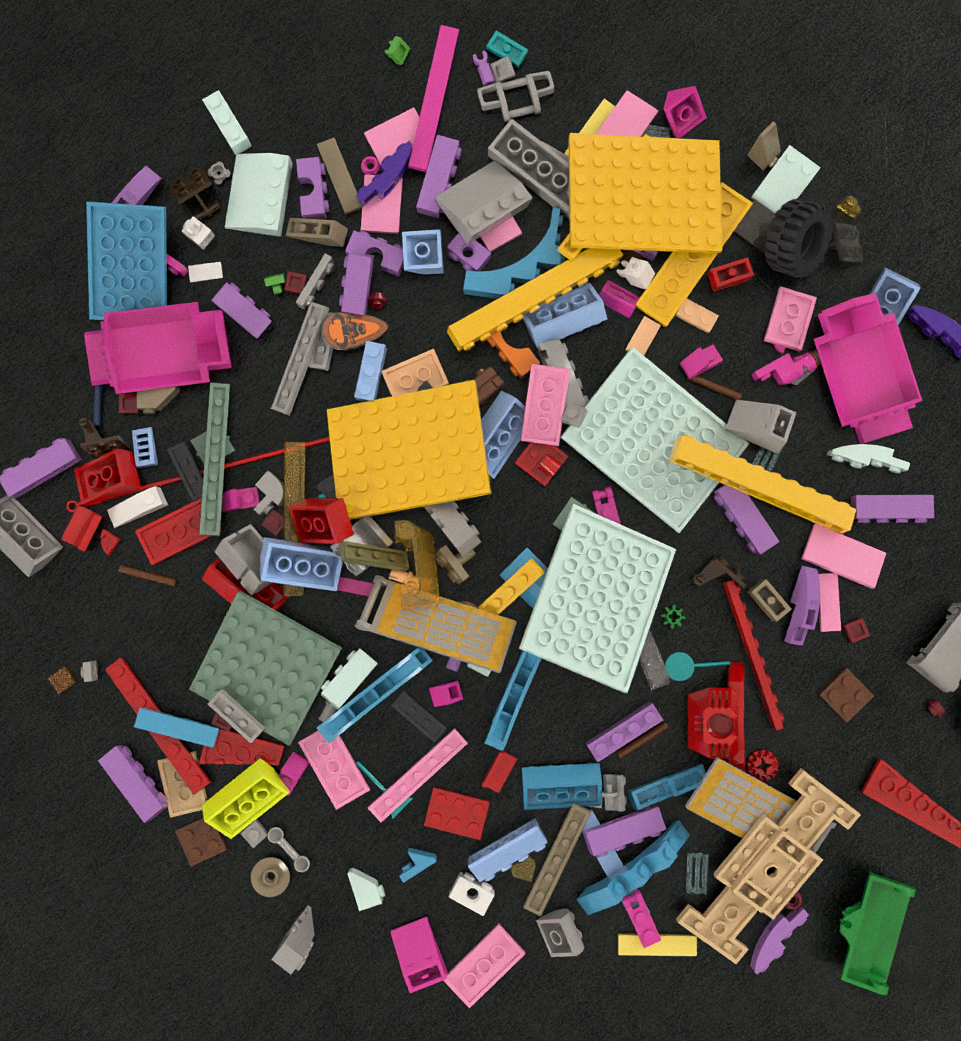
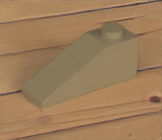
[747,121,781,171]
[286,218,348,247]

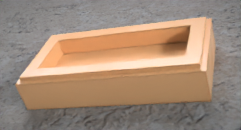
[625,316,661,356]

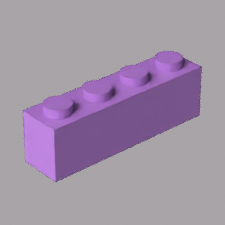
[416,135,462,218]
[0,438,82,498]
[714,484,779,555]
[851,495,934,523]
[585,701,663,762]
[98,745,168,823]
[582,805,666,857]

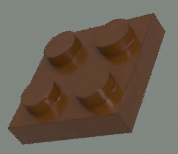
[818,668,874,723]
[175,817,228,866]

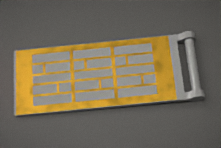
[355,575,517,673]
[685,757,837,853]

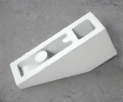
[107,486,168,528]

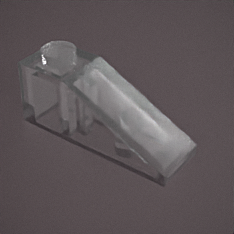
[639,629,670,690]

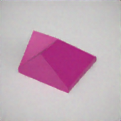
[664,86,707,139]

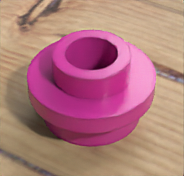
[361,156,380,175]

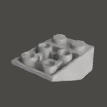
[725,400,796,454]

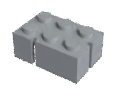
[215,524,273,596]

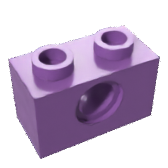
[447,233,491,272]

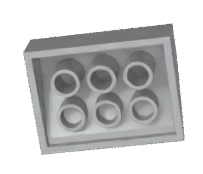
[434,161,532,245]

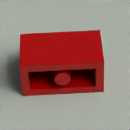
[707,257,754,292]

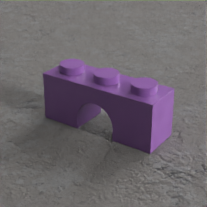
[296,157,329,219]
[345,230,404,277]

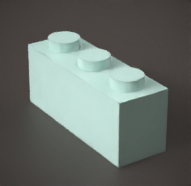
[203,90,252,155]
[321,649,377,710]

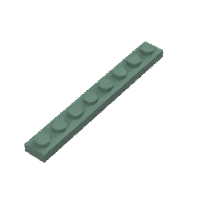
[200,383,230,536]

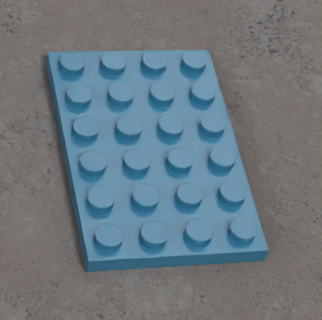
[86,202,167,320]

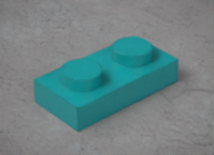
[486,30,528,68]

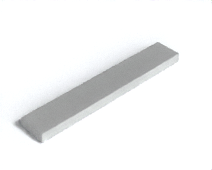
[271,302,329,416]

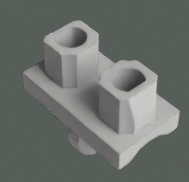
[601,774,627,811]

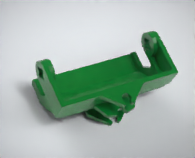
[840,872,916,995]

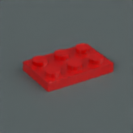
[424,787,490,840]

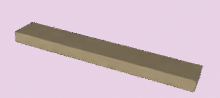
[523,802,591,916]

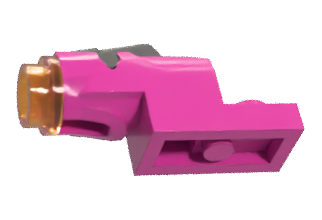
[751,350,821,386]

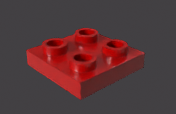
[515,442,568,487]

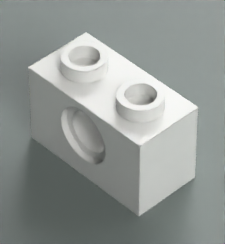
[449,872,494,916]

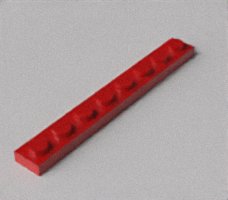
[723,580,784,731]
[105,658,211,795]

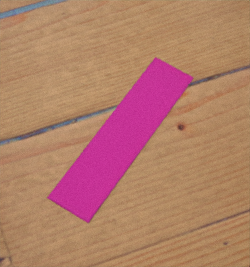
[337,577,374,596]

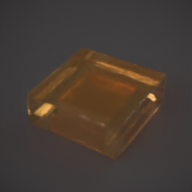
[48,667,77,694]

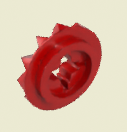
[747,750,779,781]

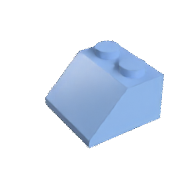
[402,230,444,274]

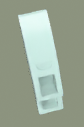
[827,444,910,474]

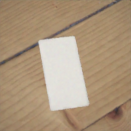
[188,262,223,282]

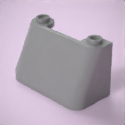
[906,603,961,692]

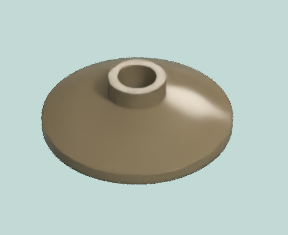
[251,857,290,897]

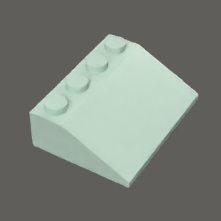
[225,153,293,237]

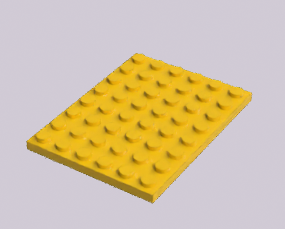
[569,133,722,253]
[327,380,491,520]

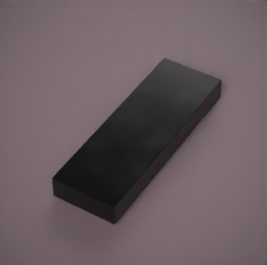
[167,441,204,501]
[391,690,447,743]

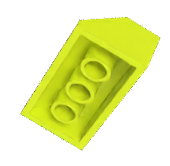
[202,758,289,839]

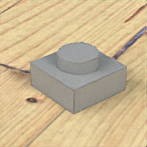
[490,57,515,82]
[561,403,588,428]
[81,661,98,682]
[240,819,268,848]

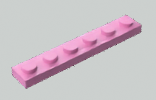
[368,728,468,822]

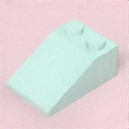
[751,145,820,215]

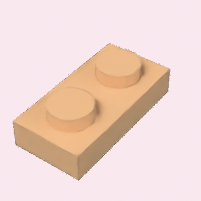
[675,298,719,334]

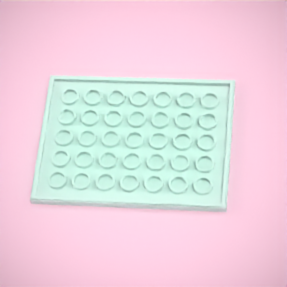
[560,347,749,533]
[519,504,676,693]

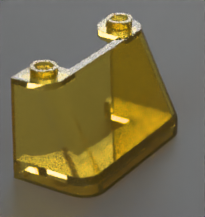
[394,520,440,608]

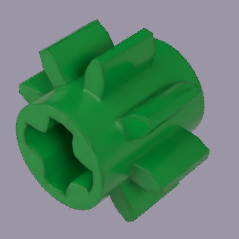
[660,604,685,629]

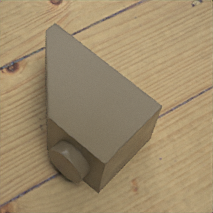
[137,386,180,414]

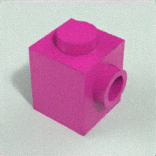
[429,680,463,707]

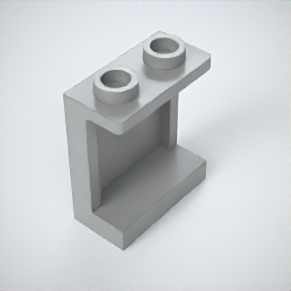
[330,516,393,575]

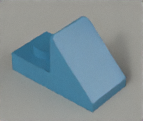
[399,848,437,883]

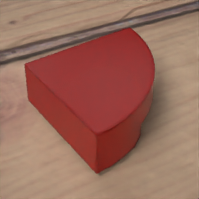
[100,529,121,555]

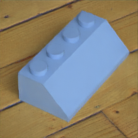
[523,283,607,348]
[481,391,526,479]
[260,537,343,591]
[468,819,548,882]

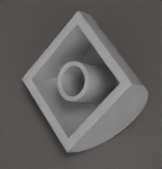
[536,909,584,957]

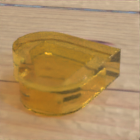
[837,196,861,217]
[511,857,535,882]

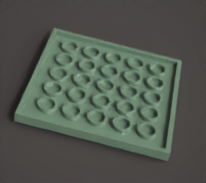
[189,591,342,746]

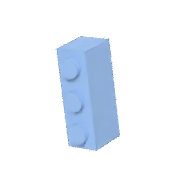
[354,341,387,402]

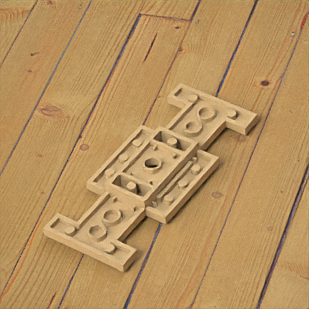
[676,768,861,964]

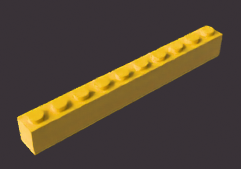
[447,248,623,351]
[669,435,856,534]

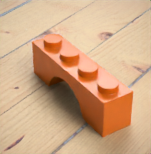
[487,330,540,379]

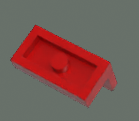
[61,505,102,552]
[482,750,517,793]

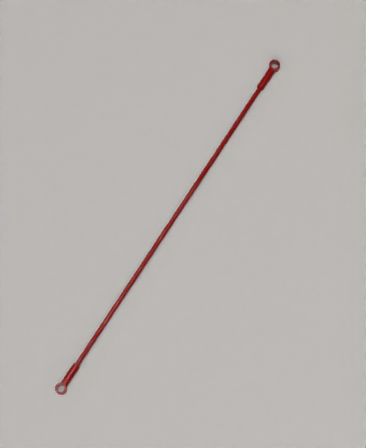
[66,436,330,512]

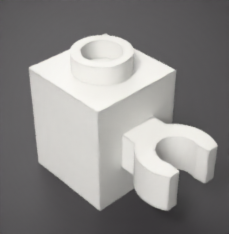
[182,217,215,250]
[617,257,655,289]

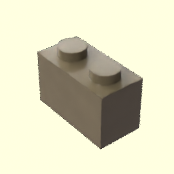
[747,579,791,622]

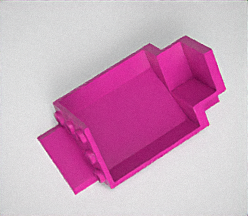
[814,293,922,444]
[84,302,232,394]

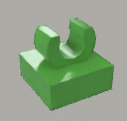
[385,36,410,65]
[264,273,286,294]

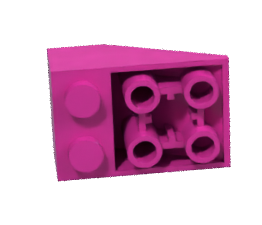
[390,916,448,993]

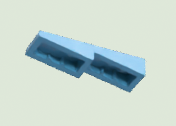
[134,707,220,748]
[627,764,706,810]

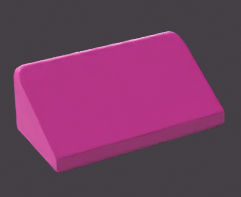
[599,280,640,318]

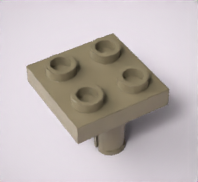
[436,545,475,585]

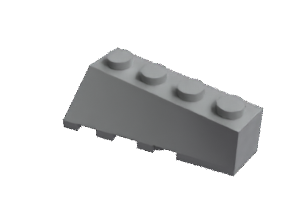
[538,339,589,412]
[424,501,481,556]
[271,905,315,974]

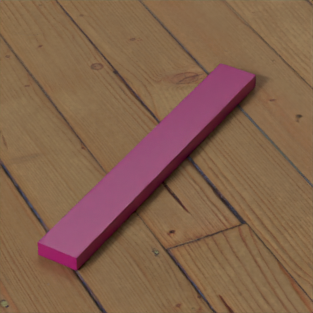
[408,25,459,172]

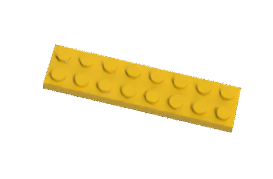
[636,182,753,327]

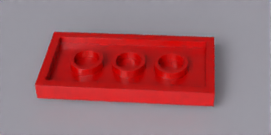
[135,498,222,565]

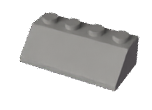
[0,495,63,577]

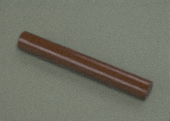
[686,376,742,400]
[119,565,177,587]
[616,722,669,759]

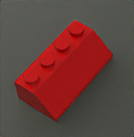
[202,558,290,611]

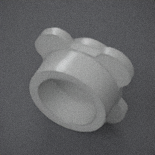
[208,162,230,184]

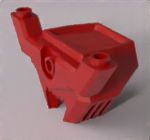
[688,662,745,772]

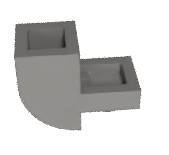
[254,471,286,516]

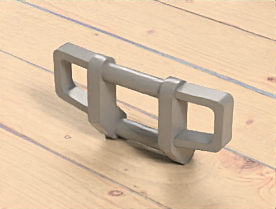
[477,71,554,122]

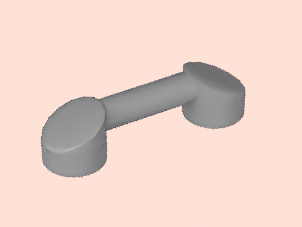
[268,827,310,872]

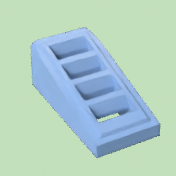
[132,427,158,468]

